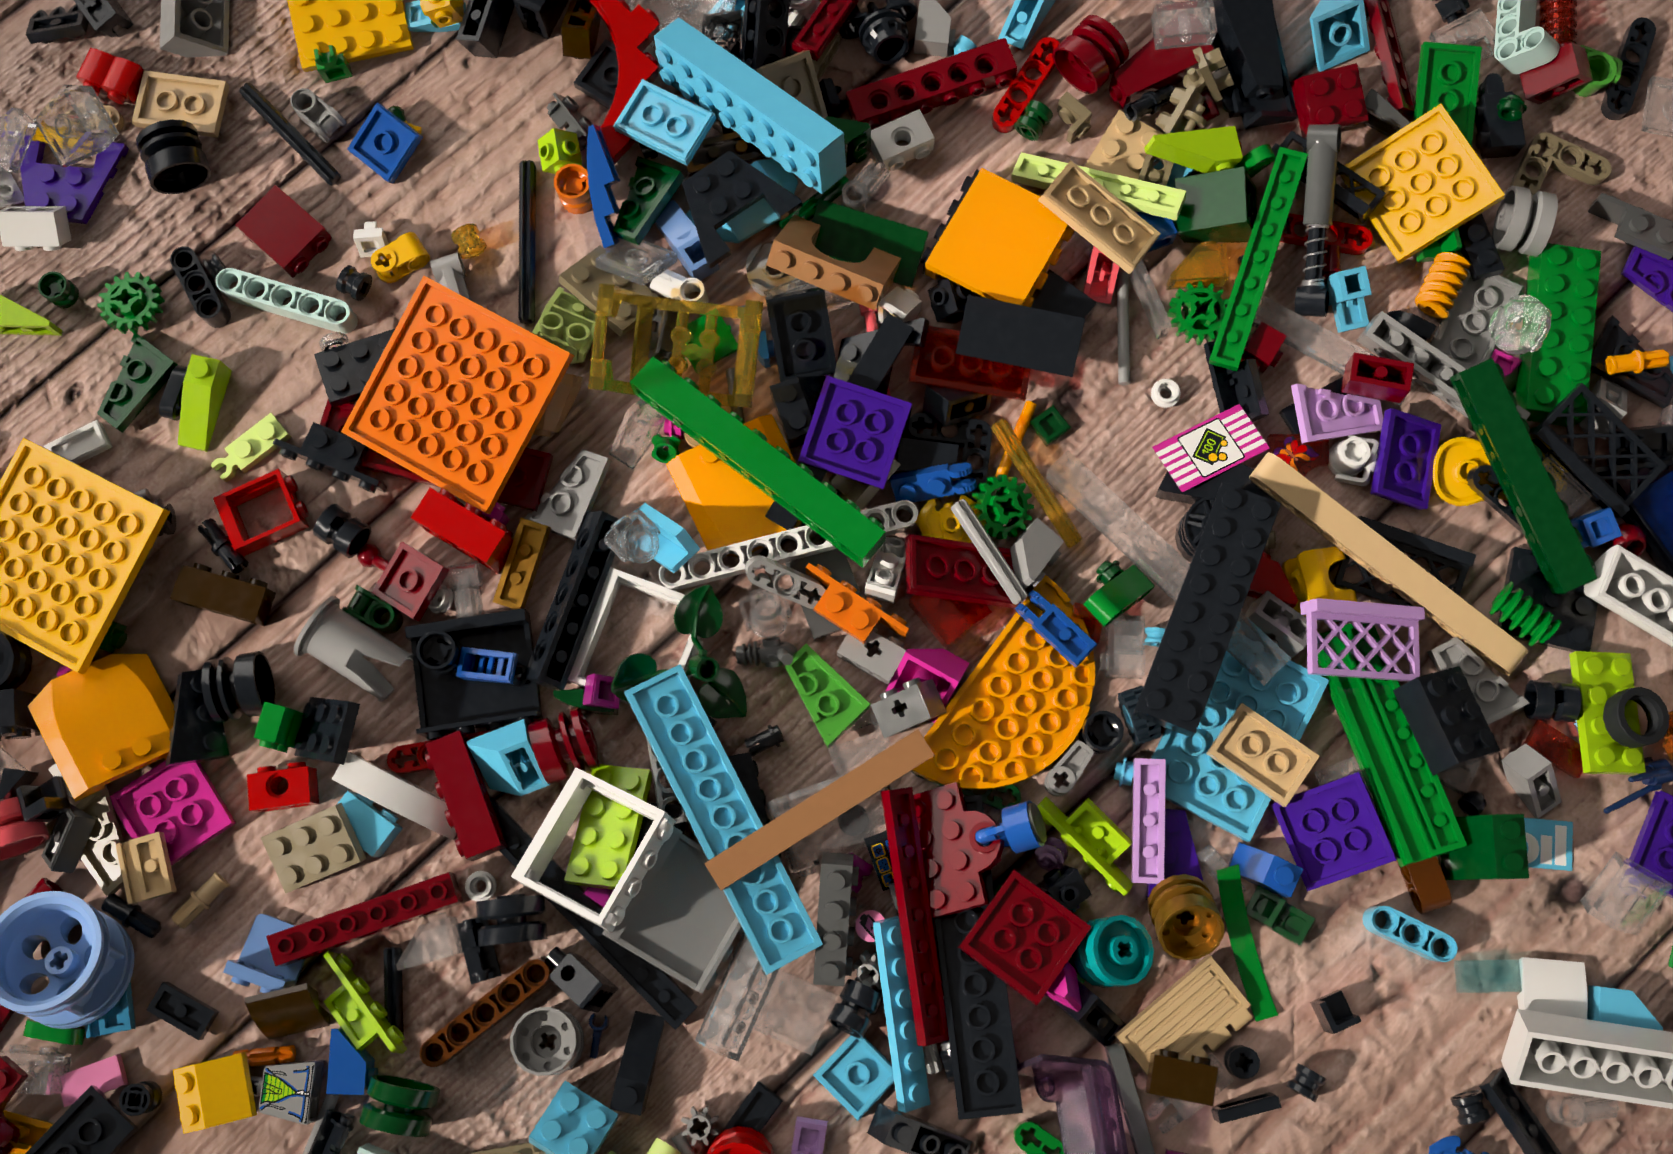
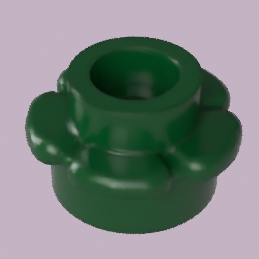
[1497,95,1527,121]
[1096,560,1124,585]

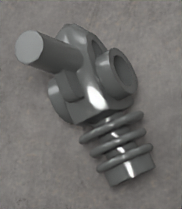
[736,637,797,668]

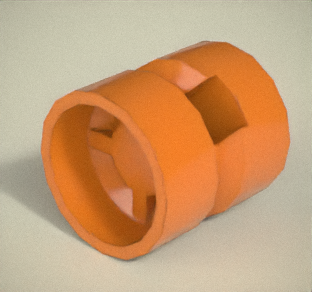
[554,164,592,214]

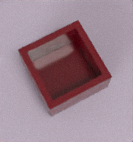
[1291,63,1369,138]

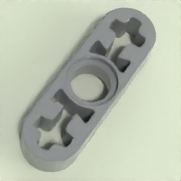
[745,555,826,609]

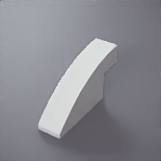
[332,752,457,840]

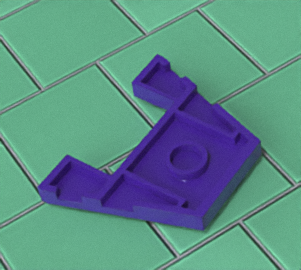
[16,133,129,224]

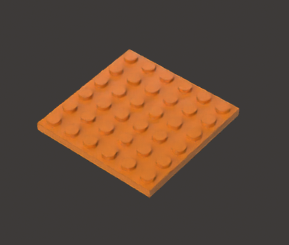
[341,276,574,514]

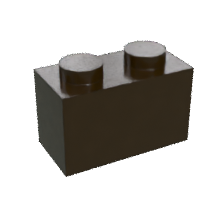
[1145,1049,1219,1106]

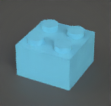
[529,1081,618,1154]

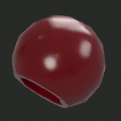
[1606,524,1646,557]

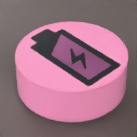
[855,910,885,942]

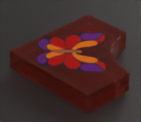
[1267,434,1329,477]

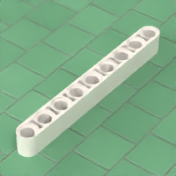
[659,500,918,591]

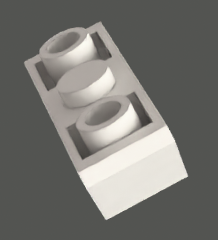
[865,537,906,604]

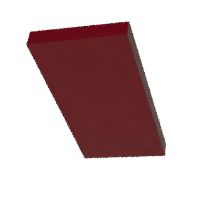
[905,534,1021,608]

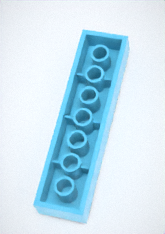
[654,17,847,194]

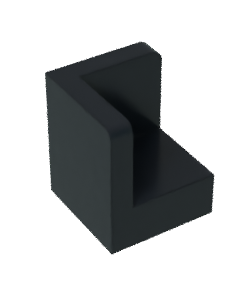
[16,776,71,822]
[1310,990,1361,1034]

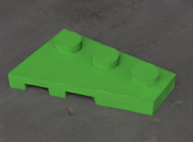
[785,644,871,748]

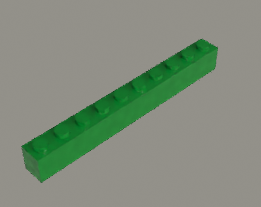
[630,356,886,568]

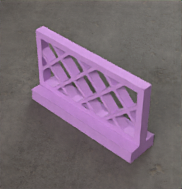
[1300,598,1425,681]

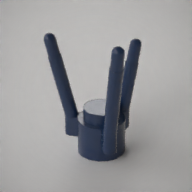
[1603,757,1673,814]

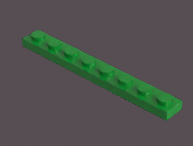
[1209,147,1308,371]

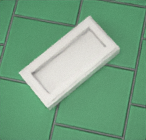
[44,420,113,464]

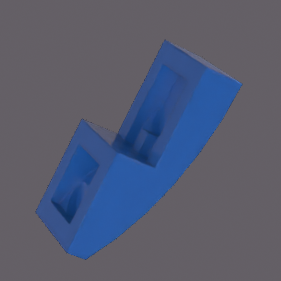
[1570,508,1622,548]

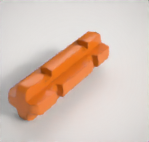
[233,1045,296,1067]

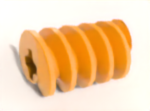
[1415,252,1471,319]

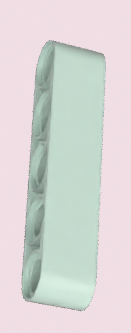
[216,268,358,334]

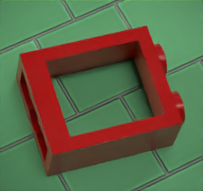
[213,469,309,556]

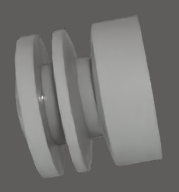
[510,1007,585,1076]

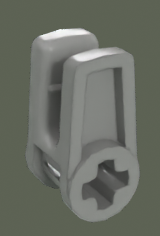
[1044,740,1094,796]

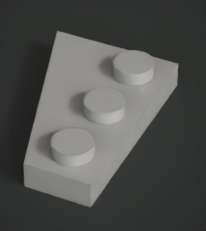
[524,449,612,541]

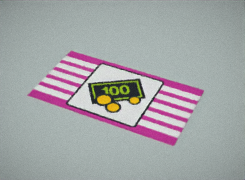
[1152,404,1270,492]

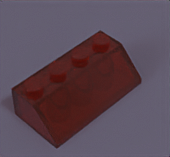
[909,326,1031,401]

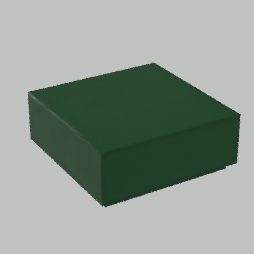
[1029,405,1071,446]

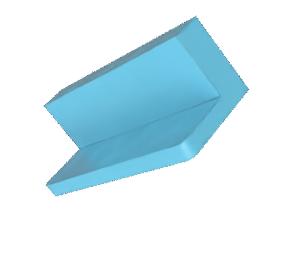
[633,503,700,573]

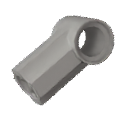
[430,252,471,300]

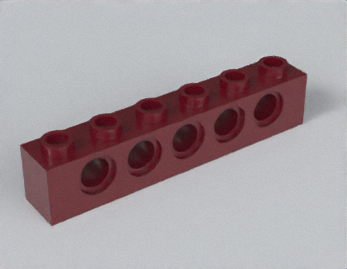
[846,38,1017,130]
[266,872,464,966]

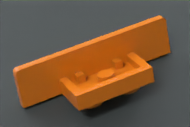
[805,563,909,644]

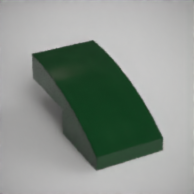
[553,689,618,715]
[1246,885,1316,947]

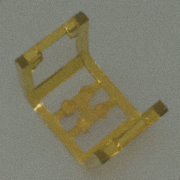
[588,284,764,408]

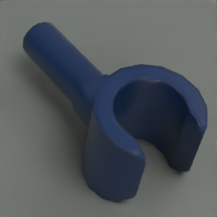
[589,1013,609,1058]

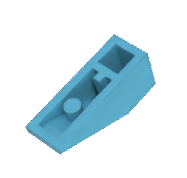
[998,0,1056,50]

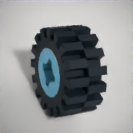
[1118,685,1162,745]

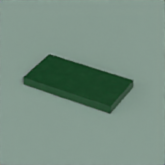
[812,199,929,288]

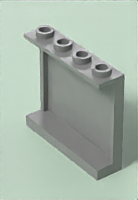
[602,826,744,994]

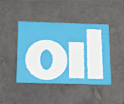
[1524,818,1573,871]

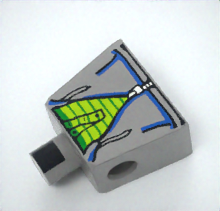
[250,1060,325,1125]

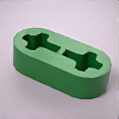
[1235,144,1276,178]
[23,1019,86,1045]
[1013,1120,1069,1154]

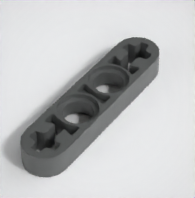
[1105,1042,1155,1154]

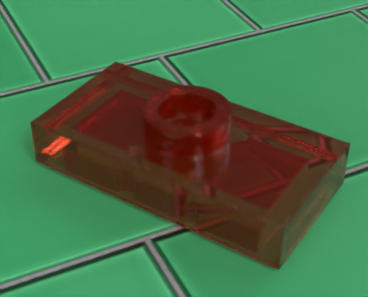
[1523,720,1583,778]

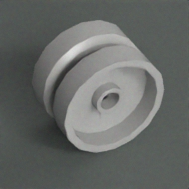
[1492,185,1558,257]

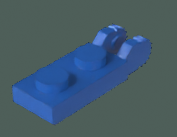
[890,462,977,503]
[1015,590,1097,668]

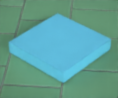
[813,1035,894,1121]

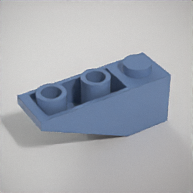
[655,200,719,281]

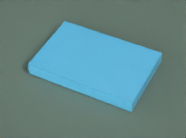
[613,79,717,166]

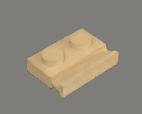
[115,832,177,905]

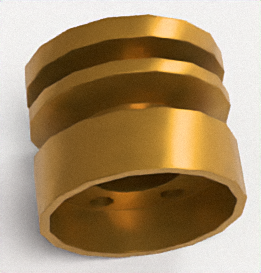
[1148,874,1224,960]

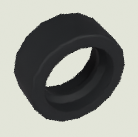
[1603,687,1669,748]

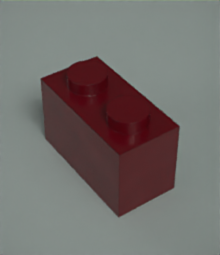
[1519,42,1593,105]
[1341,352,1414,403]

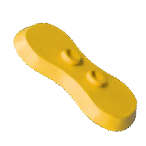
[1433,437,1562,506]

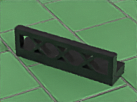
[1272,131,1386,223]

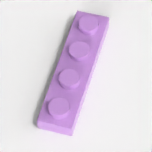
[1131,758,1166,884]

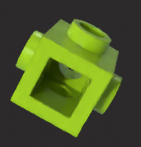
[537,128,582,174]

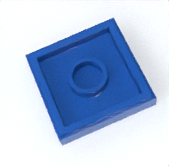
[347,102,423,184]

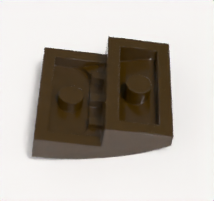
[245,983,330,1040]

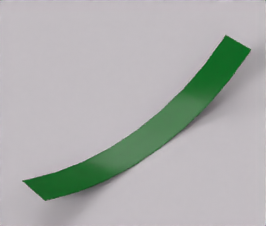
[1216,864,1278,1022]

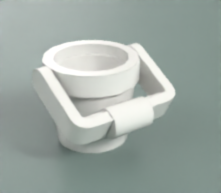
[1326,435,1379,486]

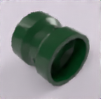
[1014,100,1053,141]
[38,271,79,309]

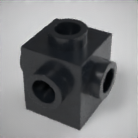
[928,277,972,324]
[1036,865,1092,913]

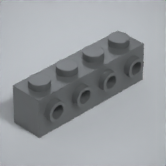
[813,852,859,987]

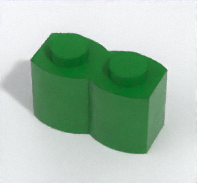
[253,702,304,753]

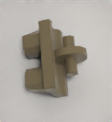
[1183,46,1234,102]
[1156,85,1207,134]

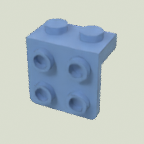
[223,914,306,993]

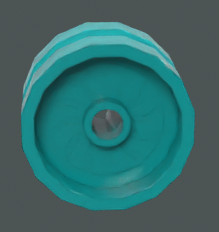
[1072,915,1154,988]

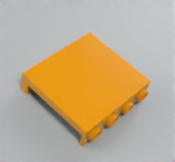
[925,168,1075,307]

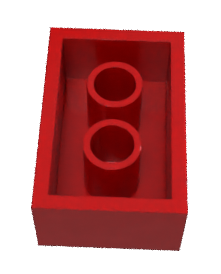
[410,487,513,574]

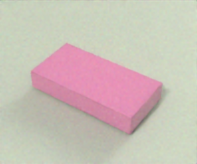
[57,1054,129,1107]

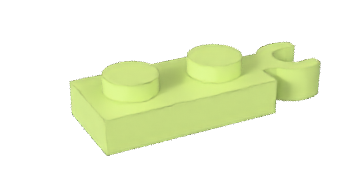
[211,413,291,482]

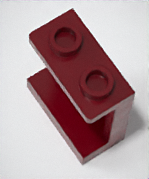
[235,185,332,278]

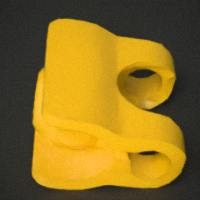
[1282,546,1358,617]

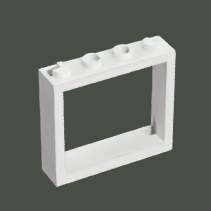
[568,567,703,705]
[511,768,676,933]

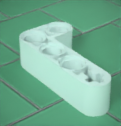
[1494,0,1560,75]

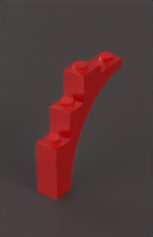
[589,0,660,165]

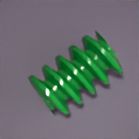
[1489,582,1562,647]

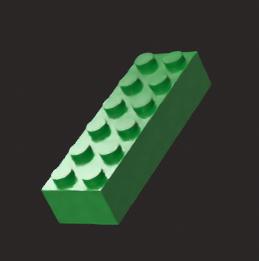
[1515,243,1601,427]

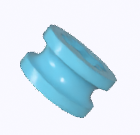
[1143,627,1165,647]

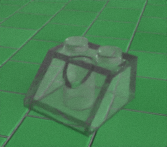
[34,85,120,167]
[1581,852,1673,935]

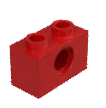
[247,762,320,813]

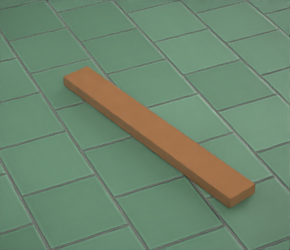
[704,729,935,891]

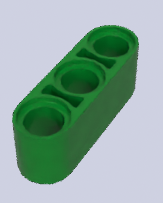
[1083,564,1155,627]

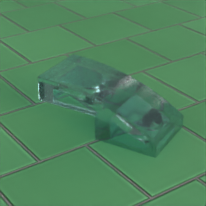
[1454,959,1522,993]

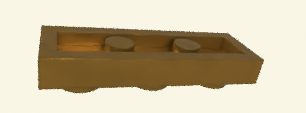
[493,518,551,609]

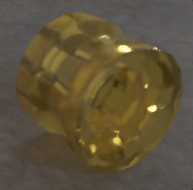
[451,224,487,259]

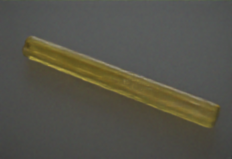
[991,419,1082,548]

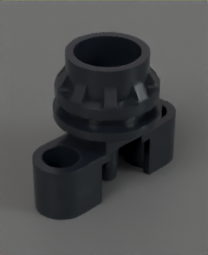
[838,0,917,64]

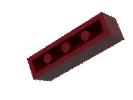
[425,730,508,861]

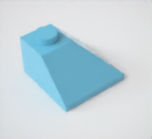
[1310,0,1370,72]

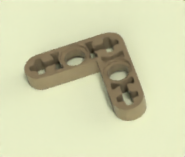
[1509,132,1612,196]

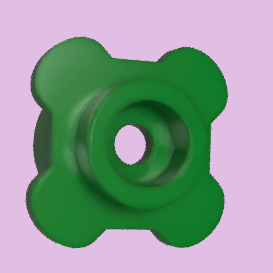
[651,434,681,463]

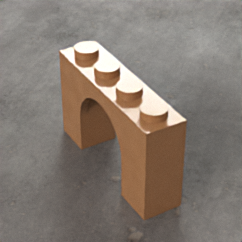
[766,215,901,310]

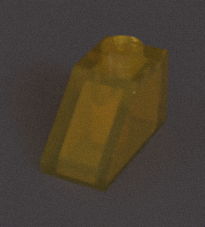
[1166,241,1229,290]

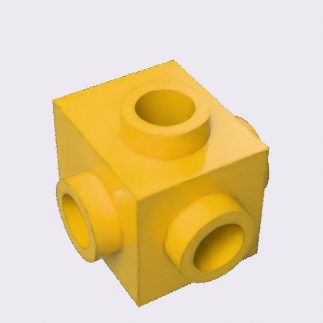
[420,0,464,28]

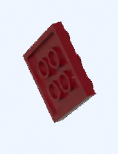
[958,870,1091,1006]

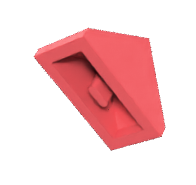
[1083,246,1119,304]

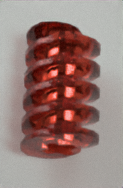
[1539,0,1578,45]

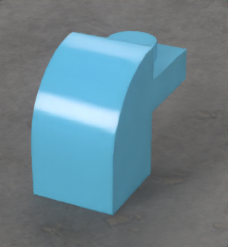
[1326,265,1372,333]

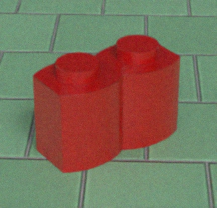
[76,48,144,105]

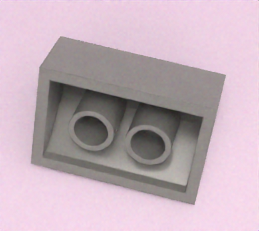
[160,0,230,58]

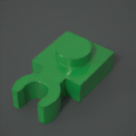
[314,45,353,83]

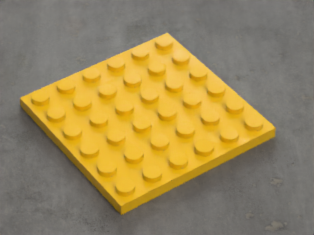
[0,438,170,674]

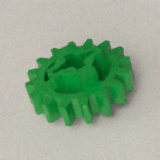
[97,272,165,334]
[1167,281,1229,345]
[970,475,1034,539]

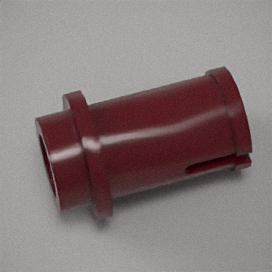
[1323,245,1343,284]

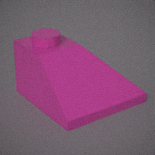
[885,648,970,723]

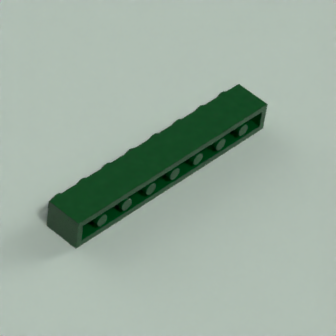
[1449,358,1597,594]

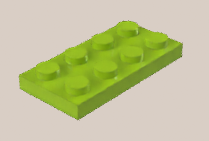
[1569,651,1646,775]
[564,764,653,890]

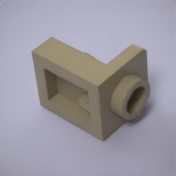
[1057,92,1092,144]

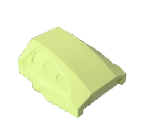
[532,287,605,364]

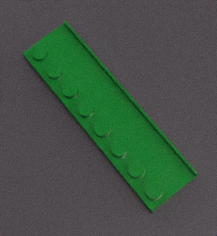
[1317,623,1467,867]

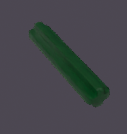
[779,176,851,230]

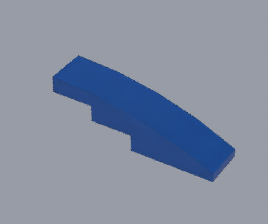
[587,124,621,248]

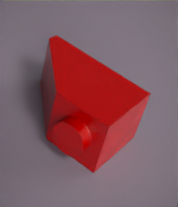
[1247,552,1298,608]

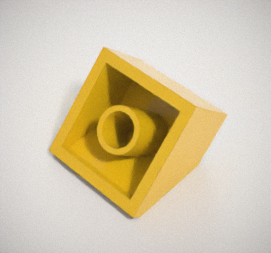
[173,1052,257,1134]

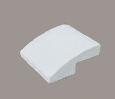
[1517,957,1588,1019]

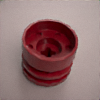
[1052,15,1129,94]
[528,707,599,785]

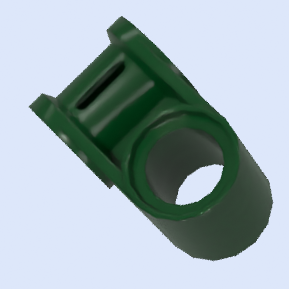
[342,585,403,634]

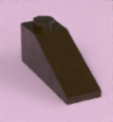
[561,0,601,59]

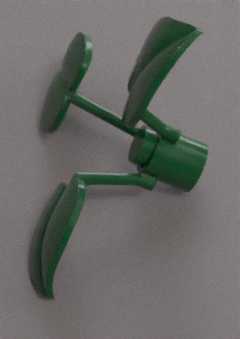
[611,585,747,719]

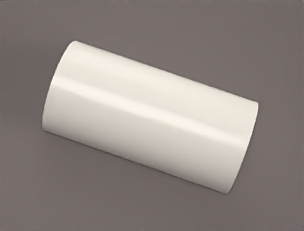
[1584,545,1673,648]

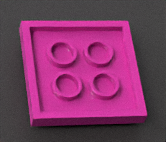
[110,760,236,866]

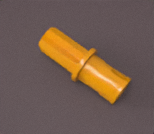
[1605,349,1669,375]

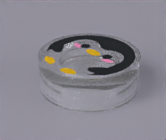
[319,332,350,351]

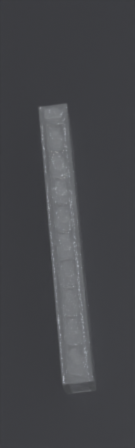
[1046,450,1291,686]

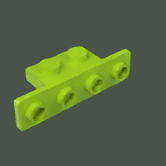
[1037,797,1133,896]
[323,951,408,1054]

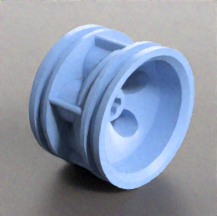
[0,891,134,1029]

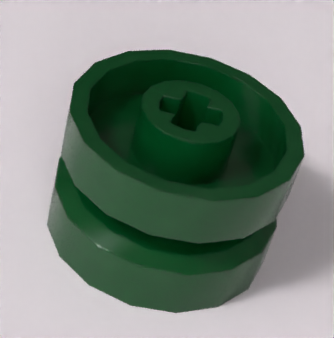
[359,1075,440,1137]

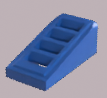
[456,647,519,684]

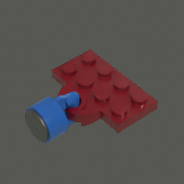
[914,782,1046,920]

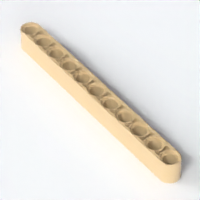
[1249,452,1529,676]

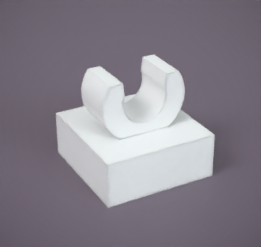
[353,221,389,258]

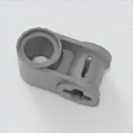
[290,88,347,143]

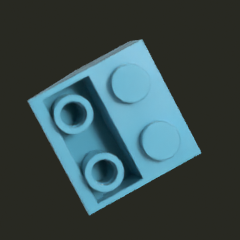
[466,719,549,796]

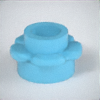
[1114,757,1133,787]

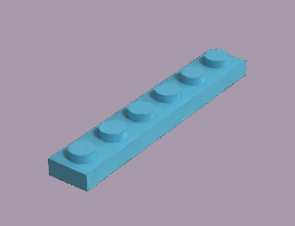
[873,916,930,1113]

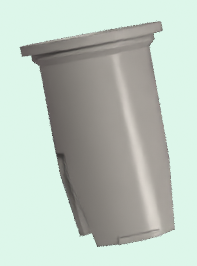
[293,596,414,702]

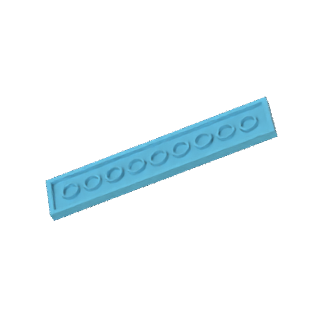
[624,664,823,975]

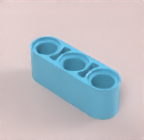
[1362,906,1458,962]

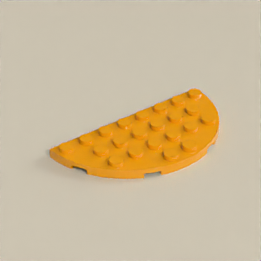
[911,575,1095,790]

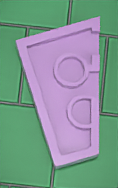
[1291,384,1383,444]

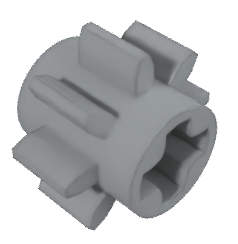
[852,950,881,990]
[681,1106,719,1146]

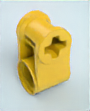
[371,232,430,283]

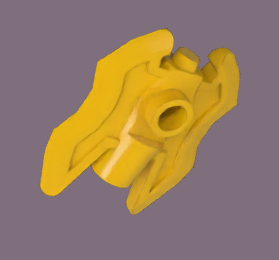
[916,495,977,543]

